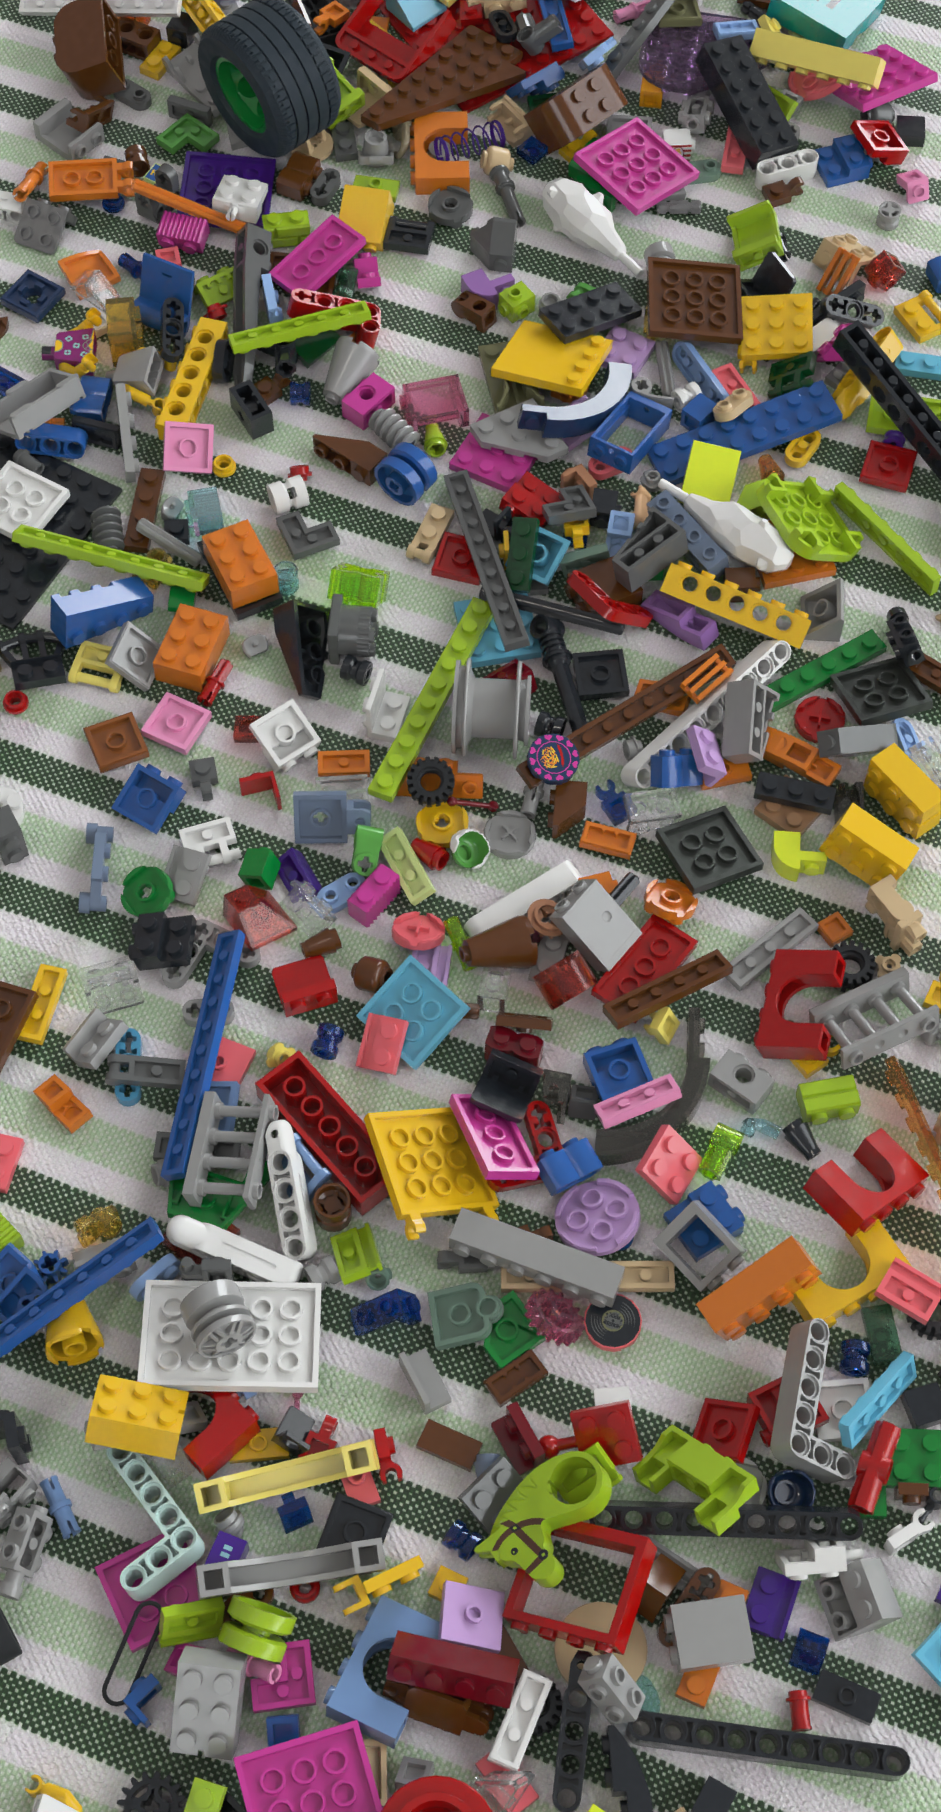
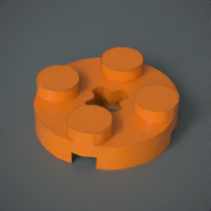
[644,879,698,925]

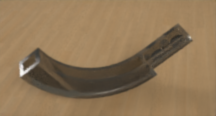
[595,1007,710,1166]

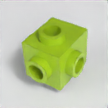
[498,281,535,324]

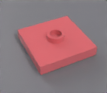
[185,1037,256,1085]

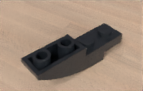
[601,1725,653,1812]

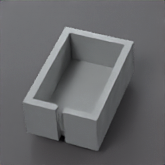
[169,1646,248,1761]

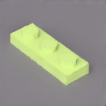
[381,826,436,906]

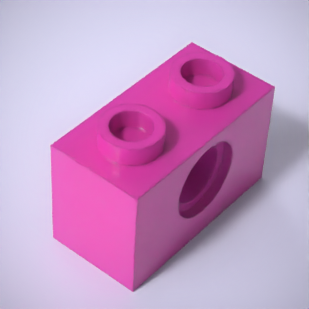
[341,372,395,431]

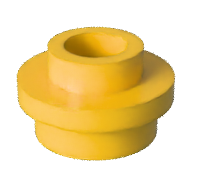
[212,454,236,478]

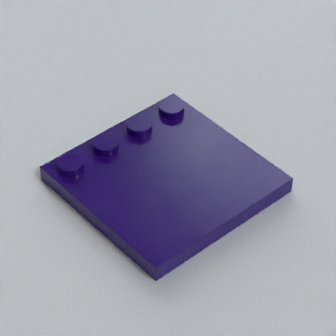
[177,151,276,229]

